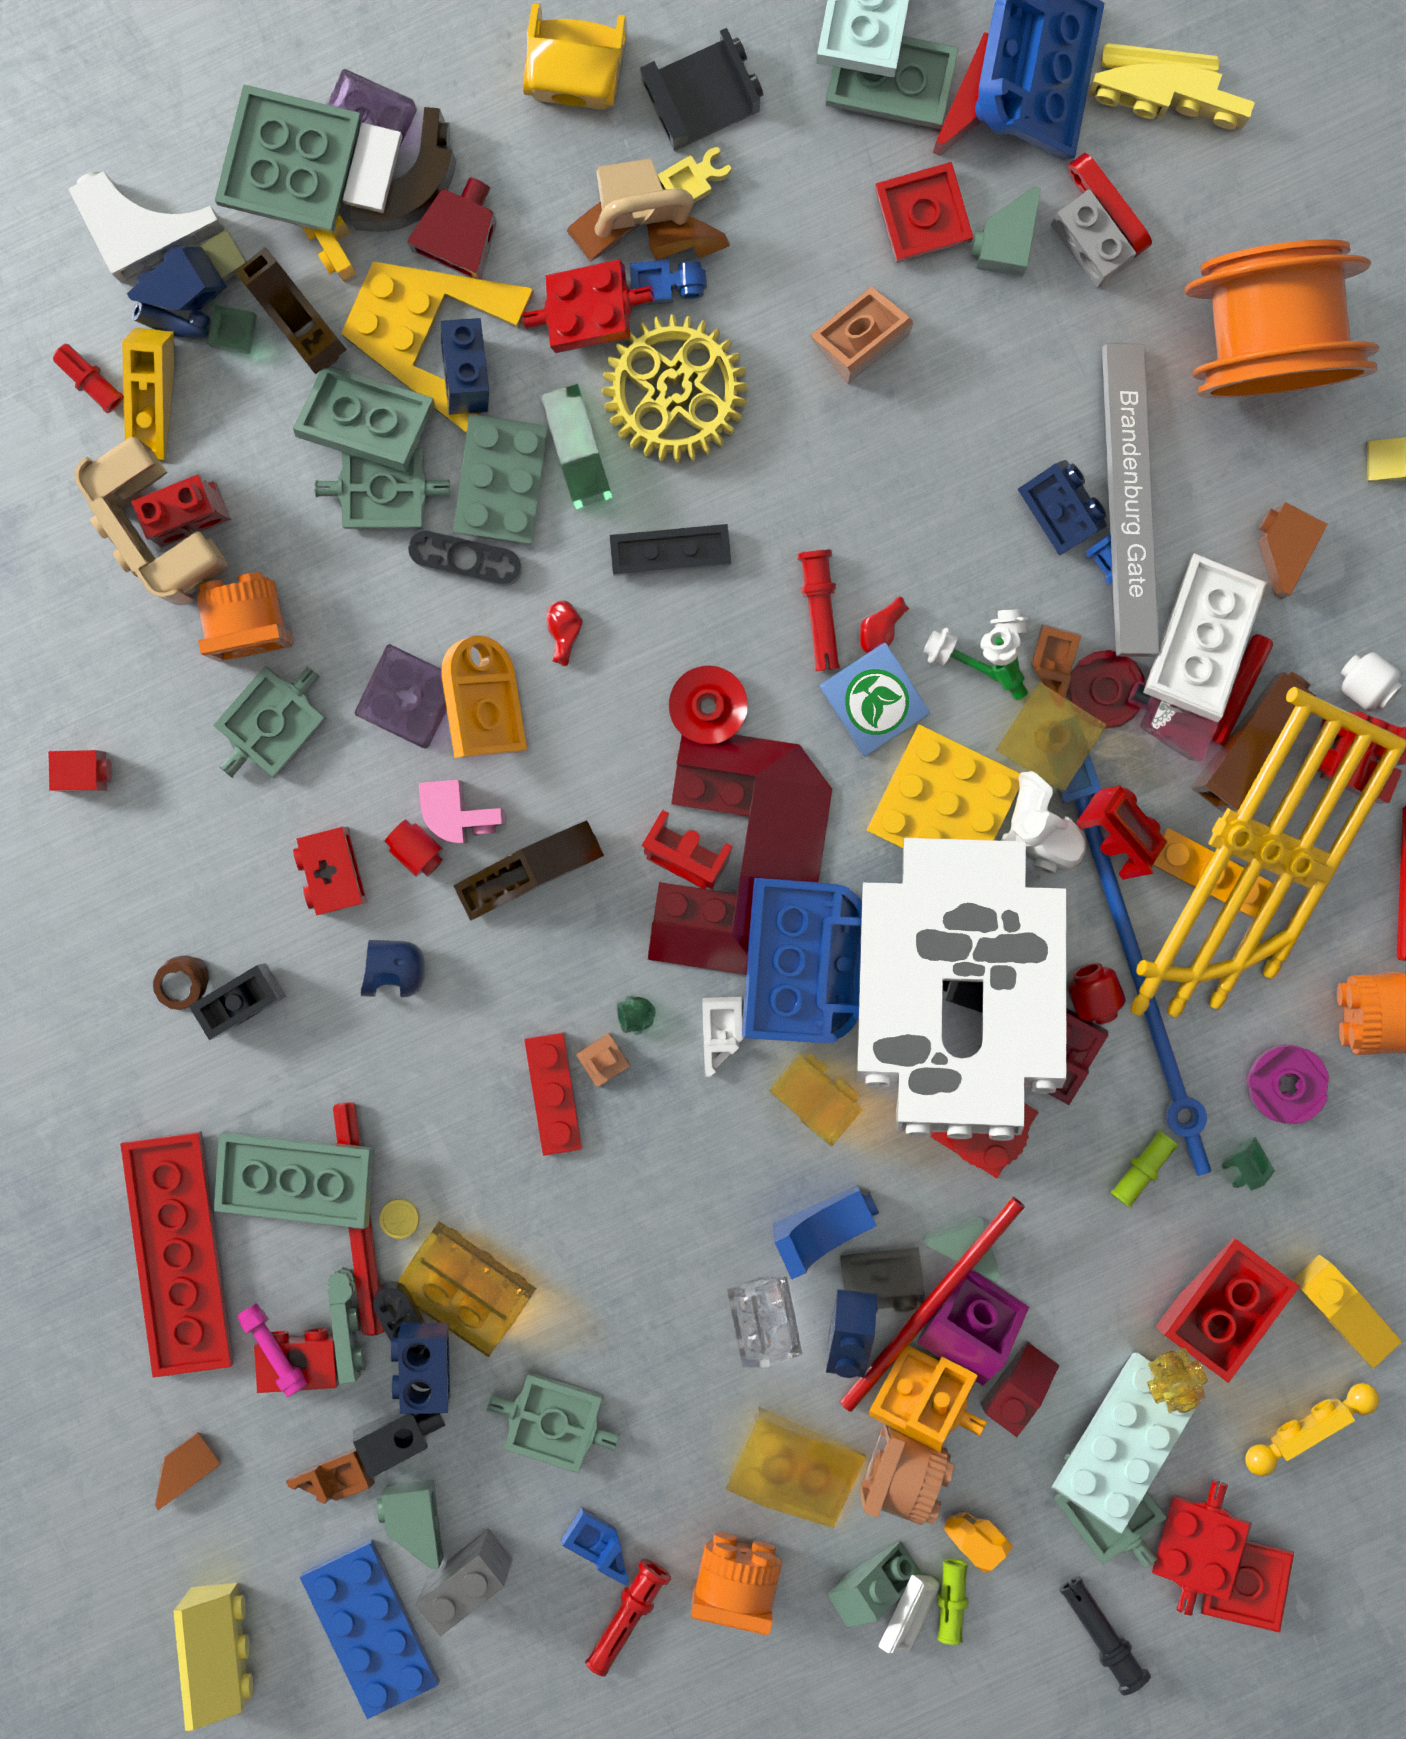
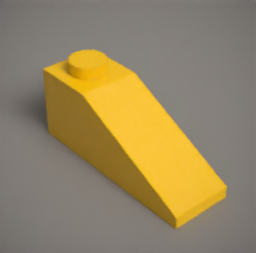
[122,328,175,460]
[1292,1255,1402,1369]

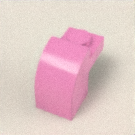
[419,780,505,843]

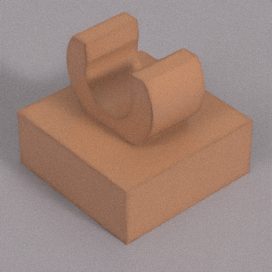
[576,1032,631,1087]

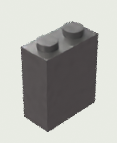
[415,1528,513,1637]

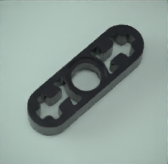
[408,531,522,586]
[373,1281,430,1389]

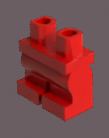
[1310,710,1406,804]

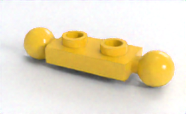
[1245,1383,1380,1476]

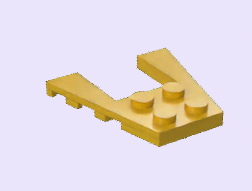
[341,261,534,434]

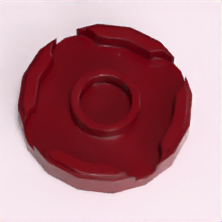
[1067,650,1146,729]

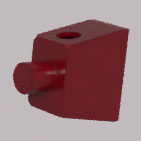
[407,177,497,279]

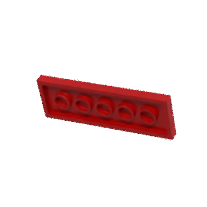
[120,1131,234,1378]

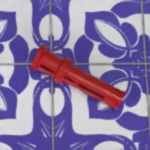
[797,549,840,671]
[585,1559,671,1677]

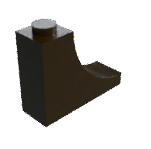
[454,820,604,921]

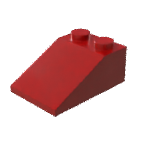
[1155,1238,1300,1383]

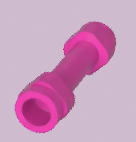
[237,1303,308,1398]

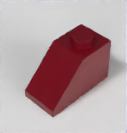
[980,1341,1059,1437]

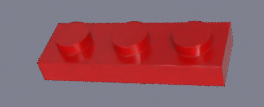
[524,1032,583,1156]

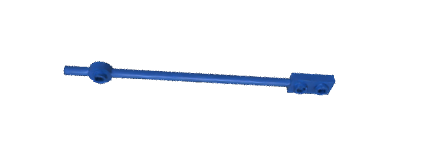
[1038,716,1212,1176]

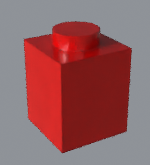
[48,750,112,792]

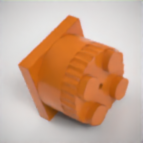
[196,572,294,662]
[1337,971,1406,1055]
[691,1532,782,1635]

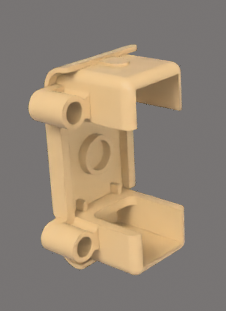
[75,437,228,605]

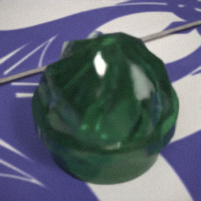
[616,995,656,1035]

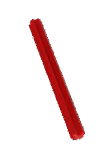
[333,1102,385,1336]

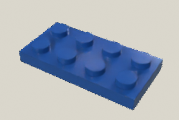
[300,1539,440,1719]

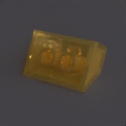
[397,1221,537,1357]

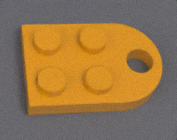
[442,635,527,758]

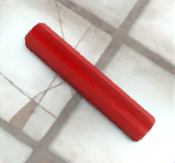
[1205,634,1273,745]

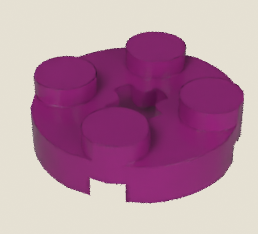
[1246,1044,1329,1124]

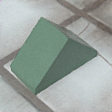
[923,1216,1000,1283]

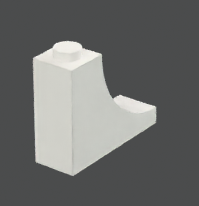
[69,171,225,283]

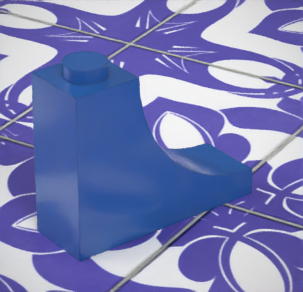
[773,1185,879,1279]

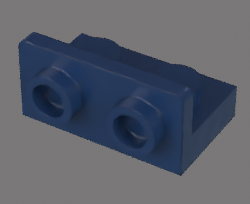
[1018,460,1107,556]

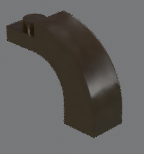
[349,107,456,232]
[235,247,347,375]

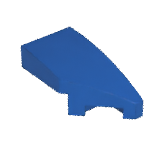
[561,1507,629,1586]

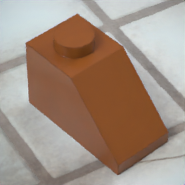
[1258,502,1328,599]

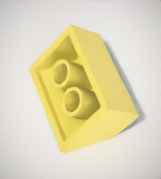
[173,1583,254,1731]

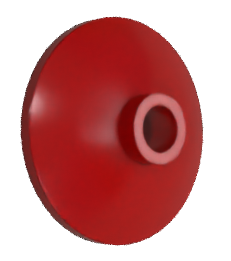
[669,665,748,745]

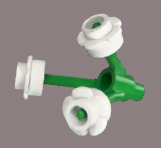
[923,609,1030,700]

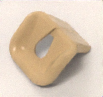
[594,158,694,238]

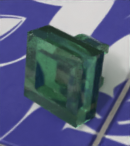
[1221,1137,1275,1191]

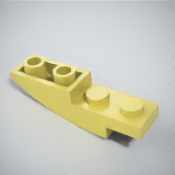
[1088,63,1255,130]

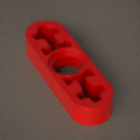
[1067,153,1152,258]

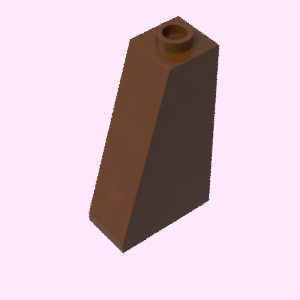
[1191,672,1316,812]

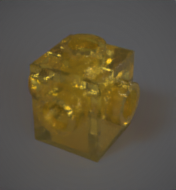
[1146,1348,1208,1414]

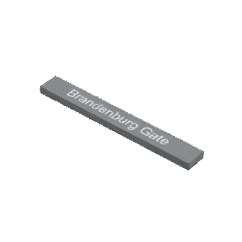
[1102,343,1159,657]

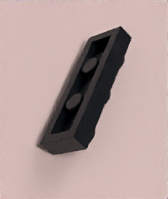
[610,524,731,576]

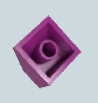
[917,1270,1029,1386]

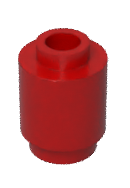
[384,819,443,877]

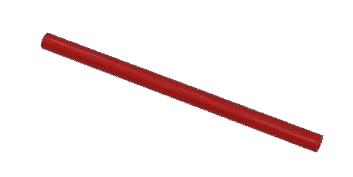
[840,1197,1025,1412]

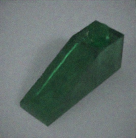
[540,384,613,509]

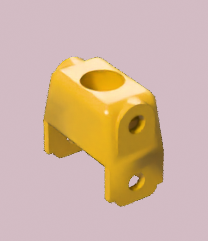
[523,3,627,110]

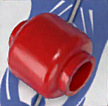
[1068,963,1126,1025]

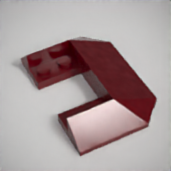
[647,735,833,975]

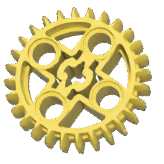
[602,314,748,464]

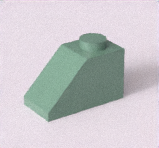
[971,187,1041,276]
[377,1480,444,1569]

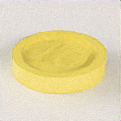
[379,1199,419,1239]

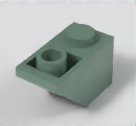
[827,1541,922,1628]

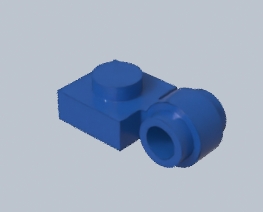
[629,260,707,306]

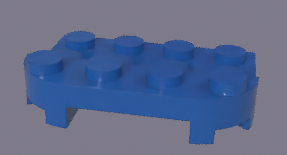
[975,0,1105,160]
[741,878,862,1043]

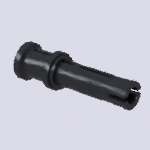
[1059,1576,1151,1696]

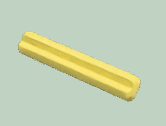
[1101,43,1219,73]

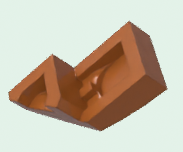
[154,1432,221,1510]
[286,1449,375,1504]

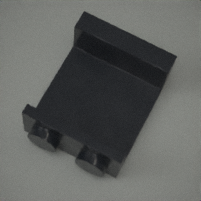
[640,27,764,151]

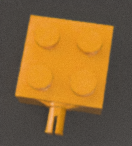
[868,1345,987,1453]

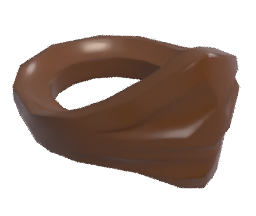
[153,955,209,1010]

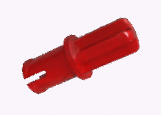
[52,343,124,413]

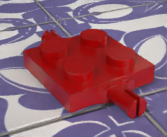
[522,259,655,353]
[1152,1480,1252,1616]

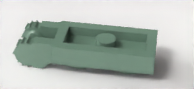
[327,1267,366,1384]

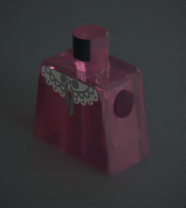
[1128,681,1233,761]

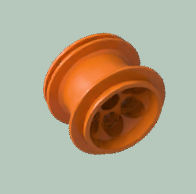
[1184,239,1379,398]

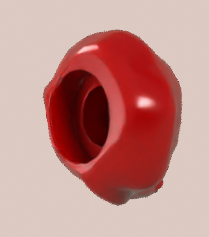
[860,596,909,654]
[546,600,583,666]

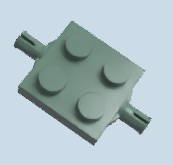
[314,448,451,529]
[213,666,327,778]
[487,1371,619,1474]
[1054,1449,1166,1568]

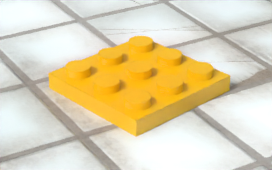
[866,724,1021,849]

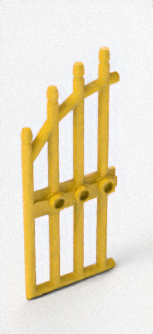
[1130,687,1406,1018]

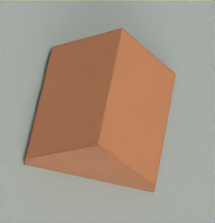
[810,286,913,384]

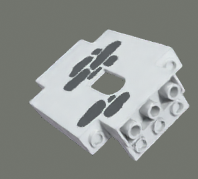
[857,838,1066,1141]

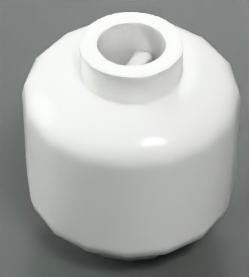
[1341,652,1403,711]

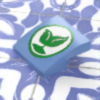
[819,642,930,757]

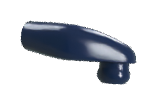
[132,302,210,339]

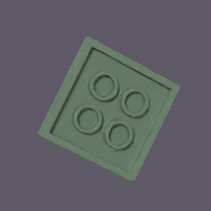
[215,84,362,234]

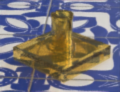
[995,682,1107,793]

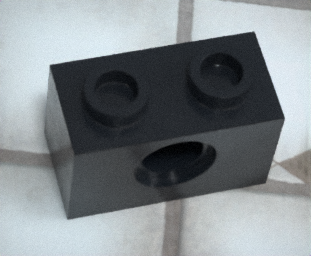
[189,963,286,1040]

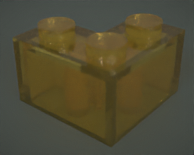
[769,1052,863,1147]

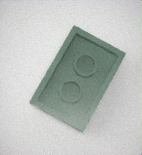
[825,36,959,130]
[293,366,435,472]
[453,414,548,545]

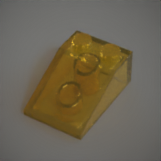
[726,1406,866,1528]

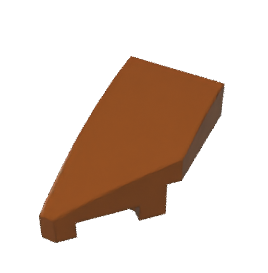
[647,216,730,261]
[1031,624,1081,708]

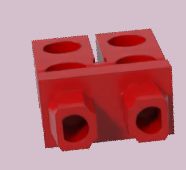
[131,474,231,547]

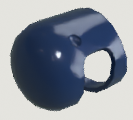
[361,940,425,998]

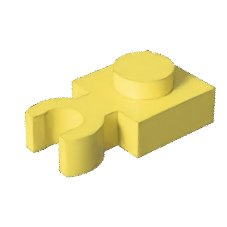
[658,147,731,203]

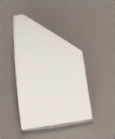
[702,997,743,1077]

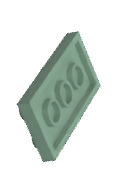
[214,1131,374,1229]

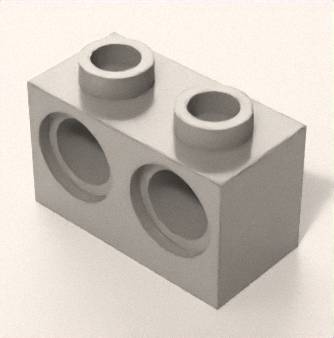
[1051,189,1136,288]

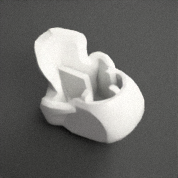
[1002,771,1087,874]

